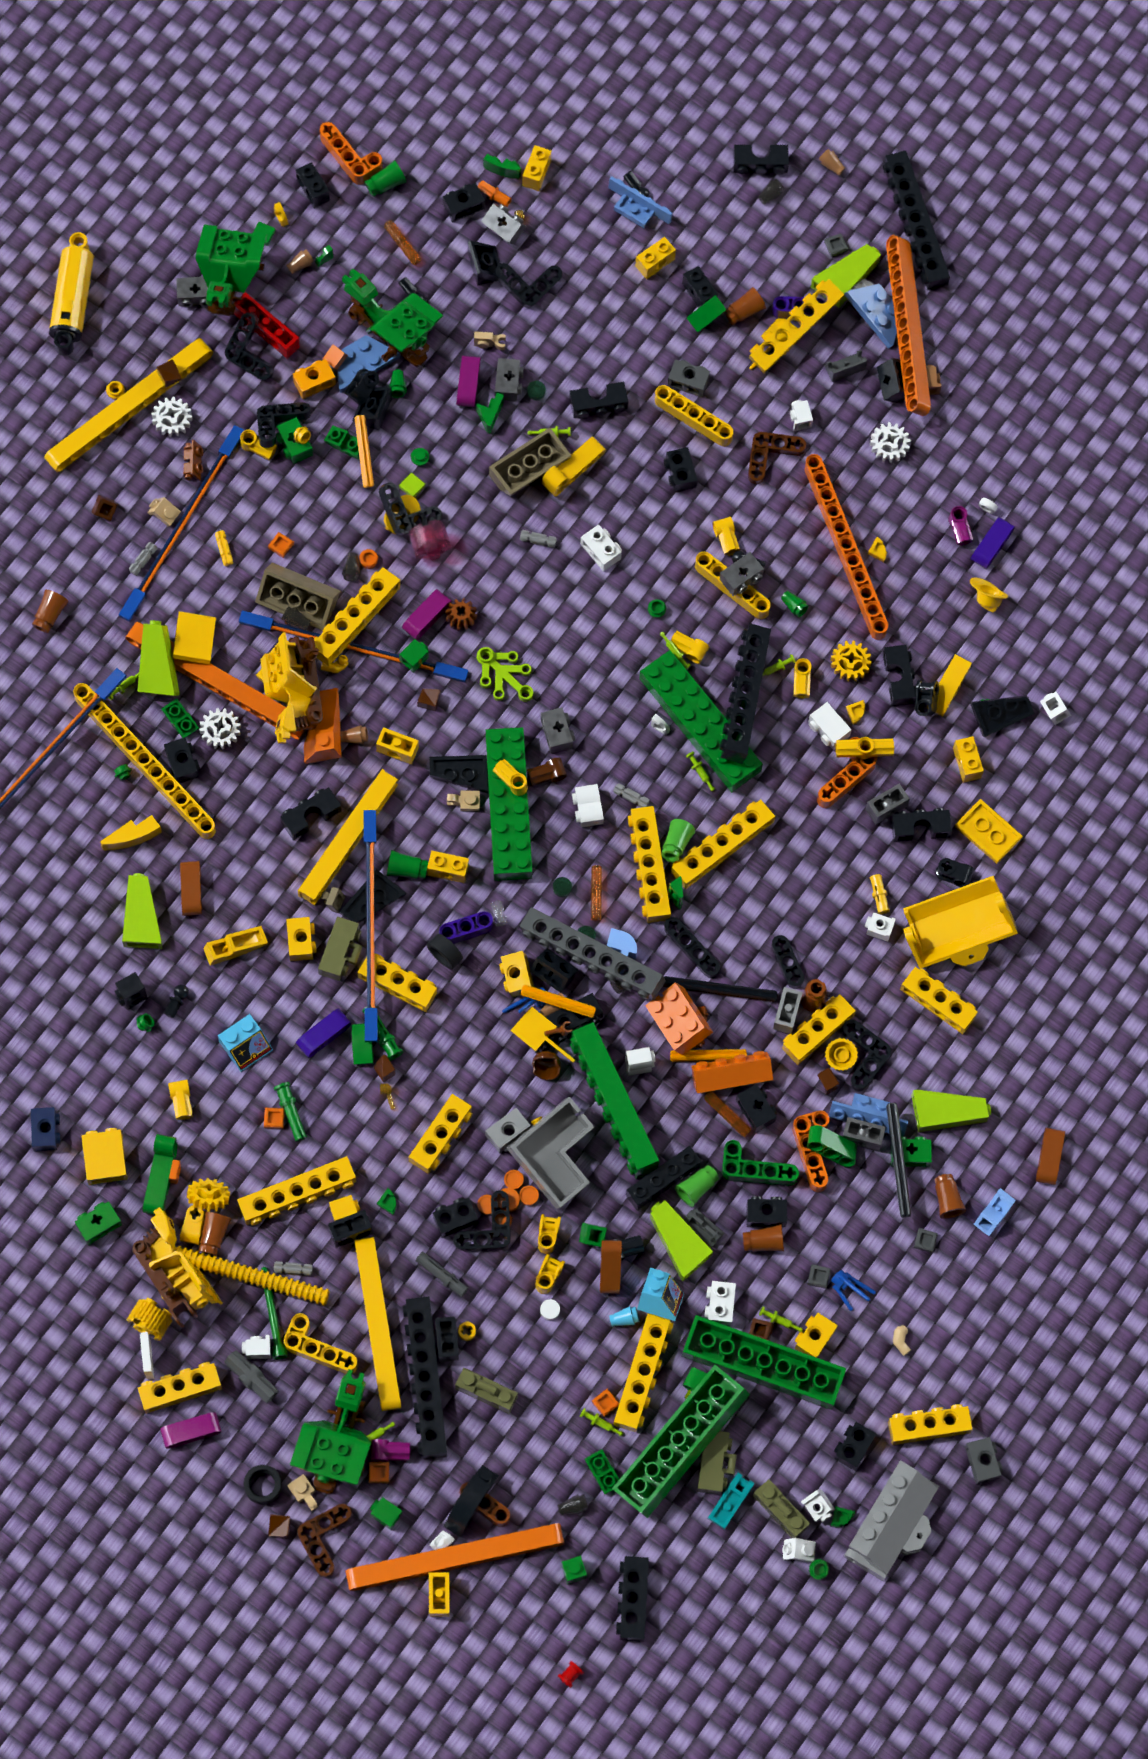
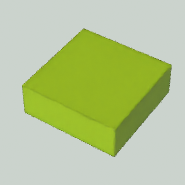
[399,472,425,498]

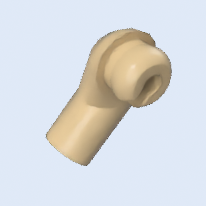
[893,1325,911,1356]

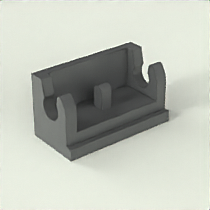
[825,350,867,382]

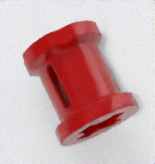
[558,1661,584,1688]

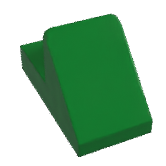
[476,393,504,434]

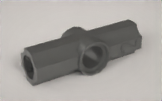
[224,1350,279,1404]

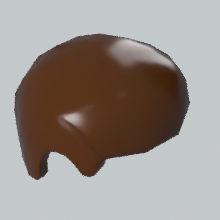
[532,1051,561,1080]

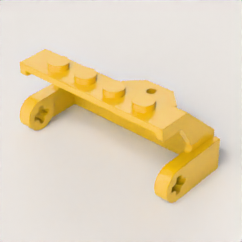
[903,875,1018,969]

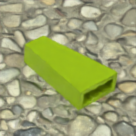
[811,244,881,308]
[137,620,180,696]
[122,873,163,949]
[911,1090,991,1132]
[650,1200,713,1282]

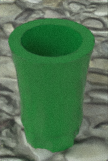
[365,160,407,197]
[387,850,428,879]

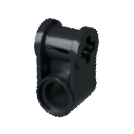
[345,369,379,405]
[915,680,939,716]
[935,858,974,887]

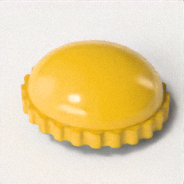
[825,1038,858,1071]

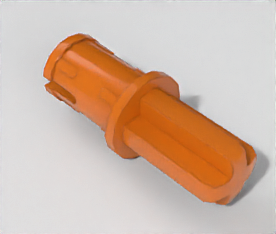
[478,180,512,207]

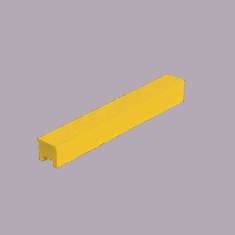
[298,769,398,905]

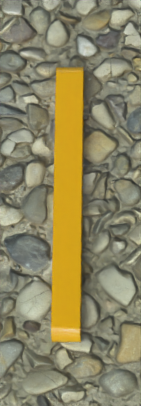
[44,338,213,472]
[73,683,216,839]

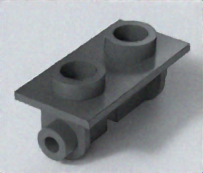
[684,1208,725,1248]

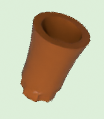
[724,287,766,325]
[32,589,69,633]
[801,979,827,1012]
[934,1174,966,1219]
[198,1211,231,1256]
[743,1224,784,1252]

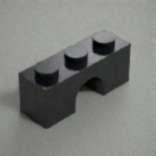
[733,145,789,174]
[569,382,628,419]
[882,645,916,706]
[280,787,342,841]
[891,808,952,842]

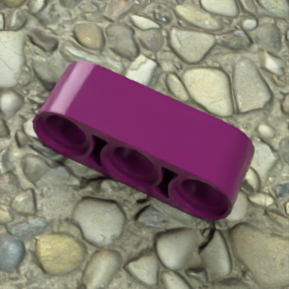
[456,355,481,407]
[402,589,452,640]
[160,1412,222,1449]

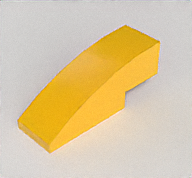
[926,654,972,717]
[100,815,162,850]
[203,926,268,966]

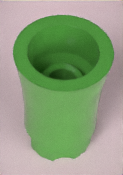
[661,819,695,863]
[675,1165,720,1207]

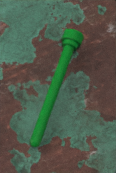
[261,1267,288,1360]

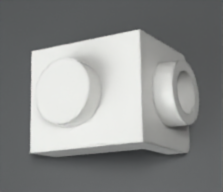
[782,1538,815,1562]

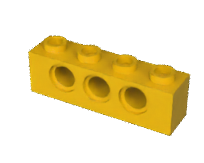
[358,953,437,1012]
[900,967,978,1035]
[782,994,856,1065]
[408,1094,473,1174]
[137,1362,222,1414]
[888,1404,972,1445]

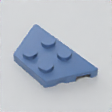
[844,284,897,348]
[337,335,401,393]

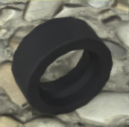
[427,933,463,969]
[243,1465,282,1505]

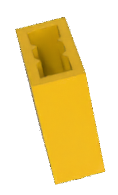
[81,1128,128,1185]

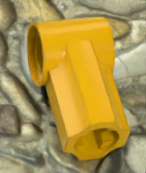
[240,429,277,461]
[712,517,740,556]
[671,631,709,664]
[793,658,812,699]
[493,759,528,796]
[168,1079,193,1120]

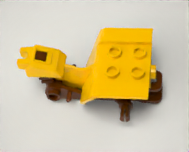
[260,632,323,744]
[132,1207,223,1328]

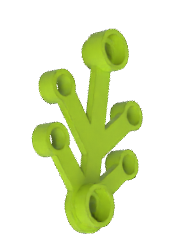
[476,647,533,702]

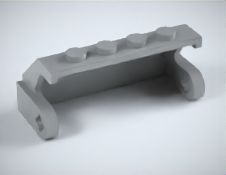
[844,1460,939,1581]

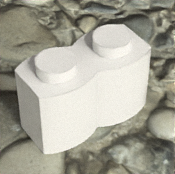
[572,784,604,827]
[625,1047,655,1076]

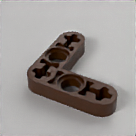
[748,432,806,484]
[297,1504,352,1578]

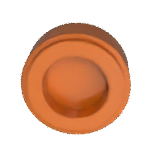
[359,549,378,569]

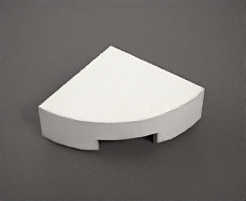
[651,714,670,736]
[430,1531,455,1550]

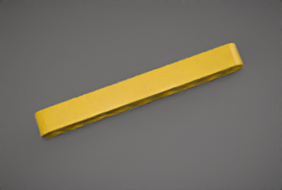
[354,1237,401,1411]

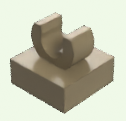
[320,887,345,913]

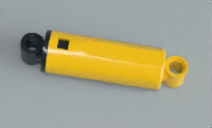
[49,232,94,356]

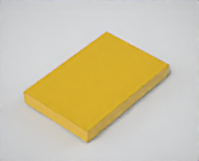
[172,611,216,665]
[954,799,1023,864]

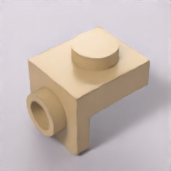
[148,497,181,526]

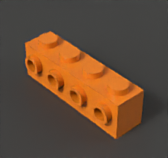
[691,1051,773,1094]

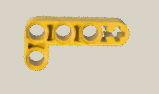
[542,437,606,497]
[284,1313,358,1374]

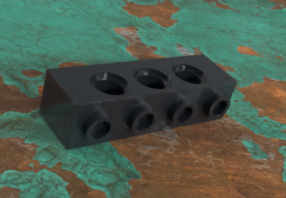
[534,993,604,1053]
[626,1146,701,1211]
[616,1556,649,1642]

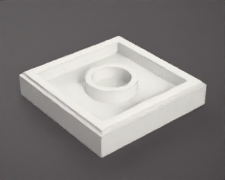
[140,1332,154,1380]

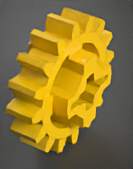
[830,641,872,682]
[187,1178,230,1212]

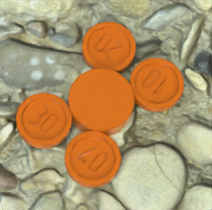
[477,1170,539,1226]

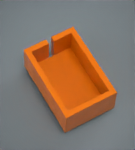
[645,982,713,1055]

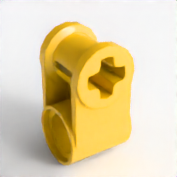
[180,1205,205,1245]
[538,1214,561,1254]
[535,1254,565,1294]

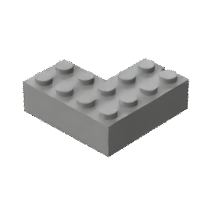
[506,1097,594,1209]

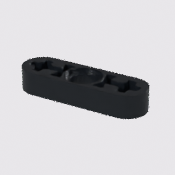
[771,935,804,989]

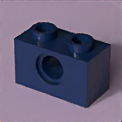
[31,1107,61,1151]

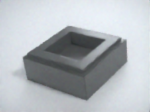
[824,233,848,257]
[914,1228,938,1253]
[807,1264,831,1289]

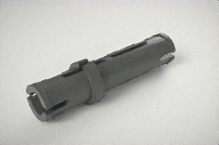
[415,1251,469,1298]

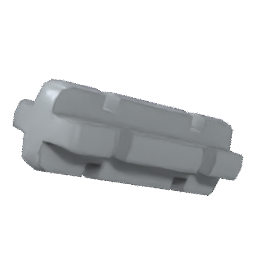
[520,530,557,548]
[129,542,157,575]
[613,783,650,807]
[274,1261,313,1276]

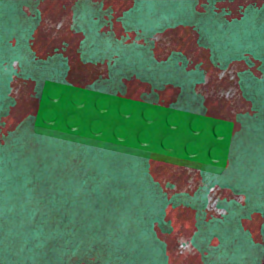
[639,650,763,793]
[485,727,532,881]
[570,1022,659,1179]
[682,1315,846,1410]
[612,1365,750,1518]

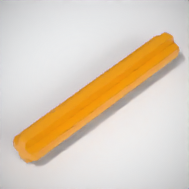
[355,415,374,488]
[521,984,596,1018]
[670,1049,747,1062]

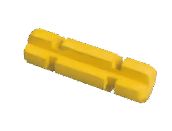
[215,530,233,566]

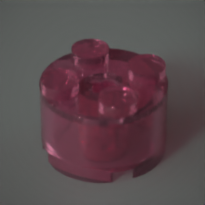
[409,520,452,560]

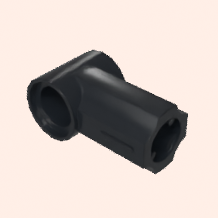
[614,1235,645,1261]

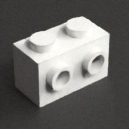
[581,524,622,572]
[808,702,851,749]
[704,1281,736,1326]

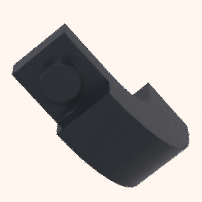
[444,1465,499,1538]

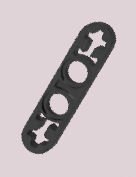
[664,917,720,978]

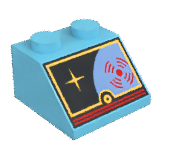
[218,1014,273,1072]
[637,1268,684,1321]

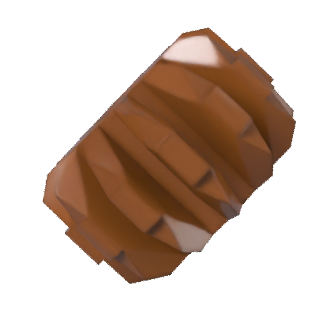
[445,598,477,631]

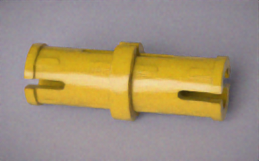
[870,874,890,914]

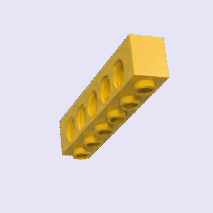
[749,279,844,373]
[314,567,400,667]
[671,799,775,890]
[627,806,671,923]
[237,1156,356,1226]
[613,1313,674,1432]

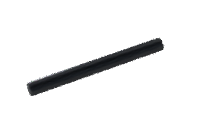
[663,976,777,1002]
[886,1103,911,1218]

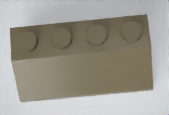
[489,428,572,496]
[255,562,340,630]

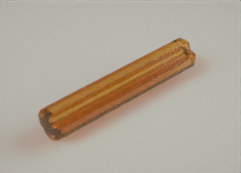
[384,220,421,265]
[591,865,602,921]
[704,1091,751,1137]

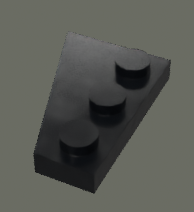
[970,695,1035,737]
[429,755,488,793]
[339,869,406,923]

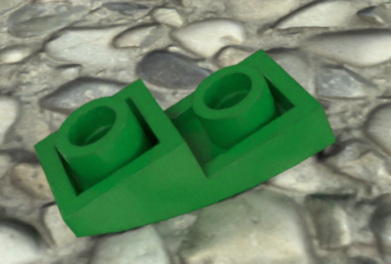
[483,154,521,179]
[687,295,727,333]
[324,426,359,460]
[161,698,199,738]
[352,1023,374,1065]
[584,1449,619,1495]

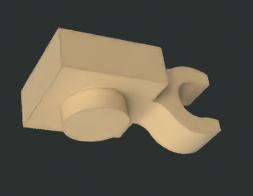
[474,332,506,350]
[447,790,480,812]
[287,1474,318,1511]

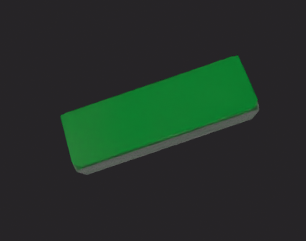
[668,876,683,910]

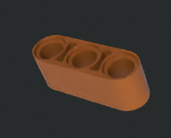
[180,861,202,916]
[1036,1127,1065,1185]
[600,1240,622,1294]
[460,1482,510,1527]

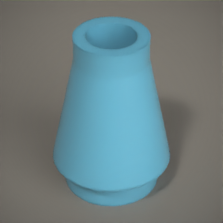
[609,1306,640,1327]

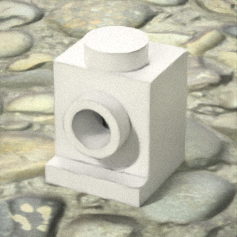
[790,400,813,431]
[1040,692,1071,725]
[865,912,896,942]
[242,1335,271,1359]
[801,1489,835,1522]

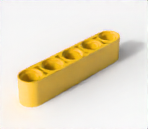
[655,385,733,447]
[695,551,770,619]

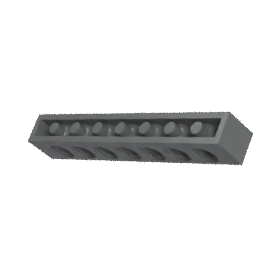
[519,907,666,1000]

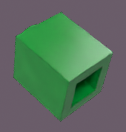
[399,639,429,673]
[579,1222,607,1247]
[370,1497,402,1530]
[561,1556,587,1585]

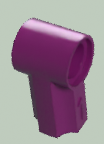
[948,506,973,546]
[370,1439,410,1462]

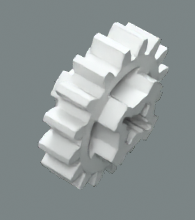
[152,397,192,437]
[870,422,911,463]
[199,708,241,749]

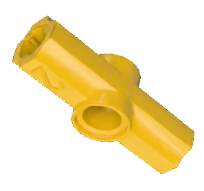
[836,737,894,759]

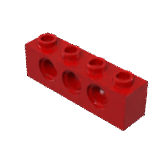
[233,292,300,359]

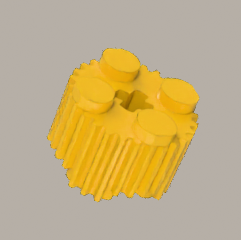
[126,1297,173,1341]

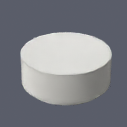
[979,498,998,514]
[540,1299,560,1320]

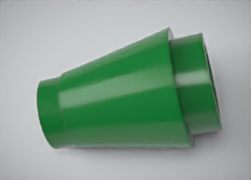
[389,370,407,398]
[781,591,809,617]

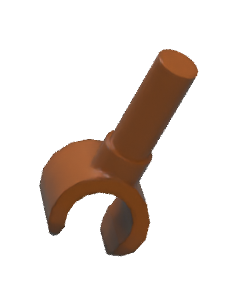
[544,1021,573,1036]

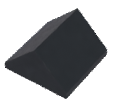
[468,240,504,286]
[352,386,392,431]

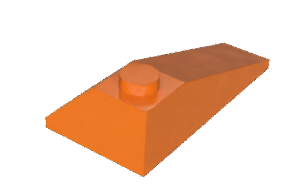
[304,688,342,764]

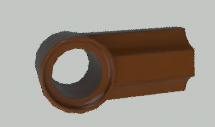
[527,757,567,786]

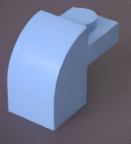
[607,928,637,975]
[973,1188,1016,1236]

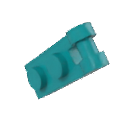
[708,1472,755,1530]

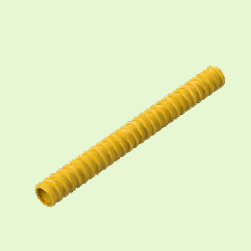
[172,1245,330,1306]

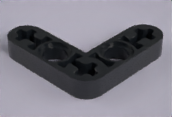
[494,263,563,308]
[225,312,274,380]
[257,402,311,448]
[379,482,442,536]
[842,1019,891,1091]
[453,1190,511,1250]

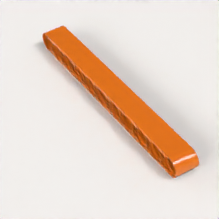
[886,235,931,416]
[804,454,888,640]
[125,622,305,739]
[345,1523,565,1591]

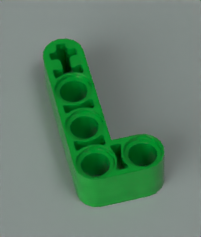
[143,1134,178,1215]
[722,1140,799,1186]

